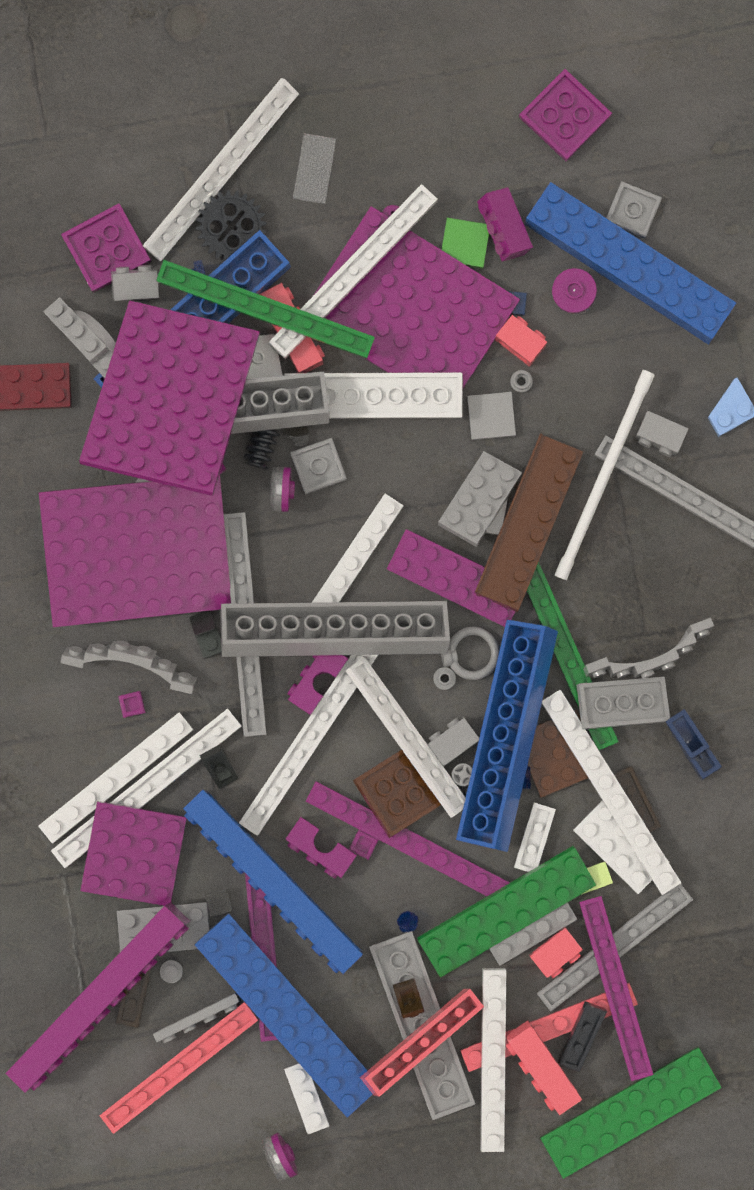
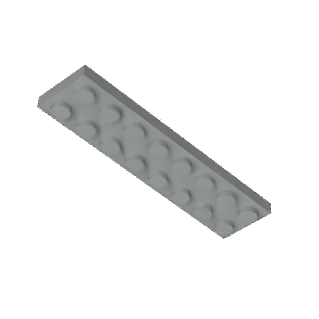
[369,931,475,1120]

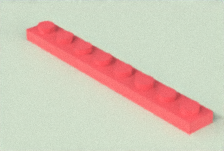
[460,983,638,1072]
[100,1002,259,1134]

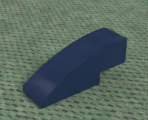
[665,709,722,781]

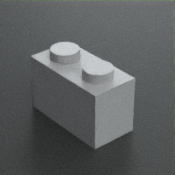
[111,265,159,301]
[635,411,689,457]
[427,717,479,767]

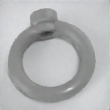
[441,626,500,680]

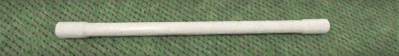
[554,370,655,581]

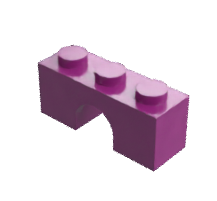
[287,655,348,716]
[286,817,357,879]

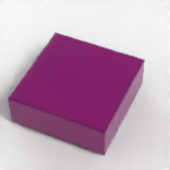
[118,691,146,718]
[349,830,379,860]

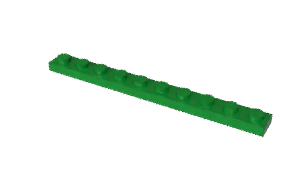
[156,260,375,359]
[527,562,618,750]

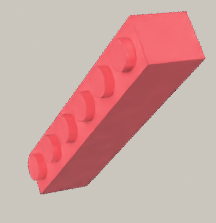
[360,989,484,1097]

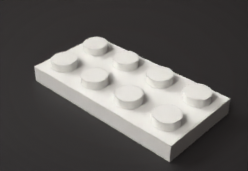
[573,801,669,894]

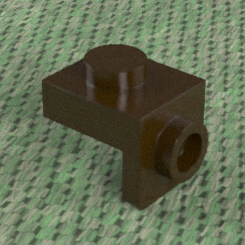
[393,978,424,1019]

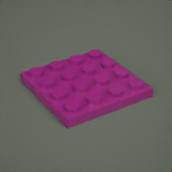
[80,801,186,906]

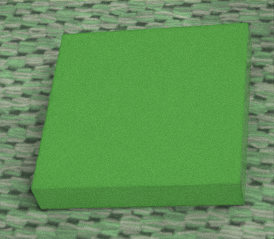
[442,218,489,269]

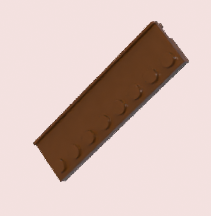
[474,433,583,612]

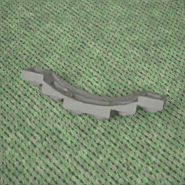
[43,297,116,378]
[583,618,714,679]
[61,641,197,694]

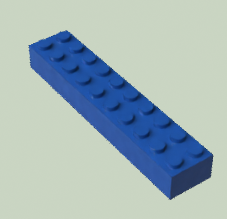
[525,182,736,345]
[94,230,291,388]
[456,620,558,852]
[183,790,363,974]
[194,913,372,1117]

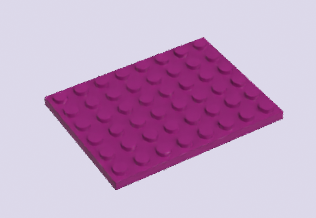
[313,206,520,389]
[79,301,260,496]
[39,475,231,627]

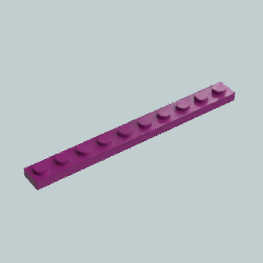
[306,782,509,896]

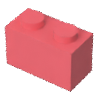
[495,315,547,367]
[529,927,583,978]

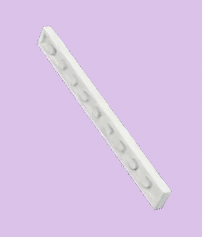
[143,78,299,261]
[269,184,438,359]
[239,655,378,836]
[542,690,681,895]
[51,709,242,868]

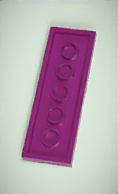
[387,529,515,627]

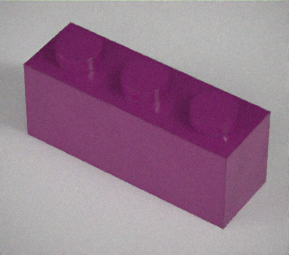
[477,187,533,262]

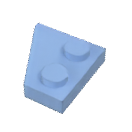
[708,378,754,437]

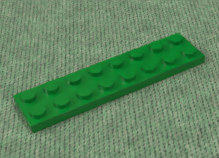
[417,846,596,977]
[540,1047,722,1179]

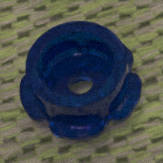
[397,911,419,932]

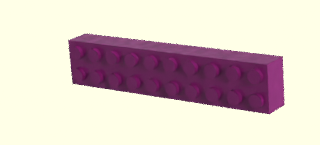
[5,902,190,1093]

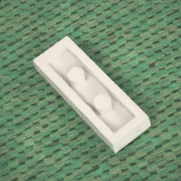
[514,803,556,872]
[284,1063,329,1134]

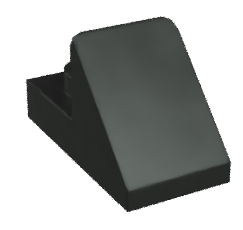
[189,611,222,659]
[199,745,239,789]

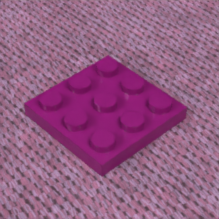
[519,69,612,161]
[61,203,151,293]

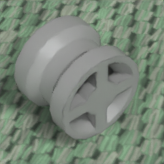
[452,764,472,786]

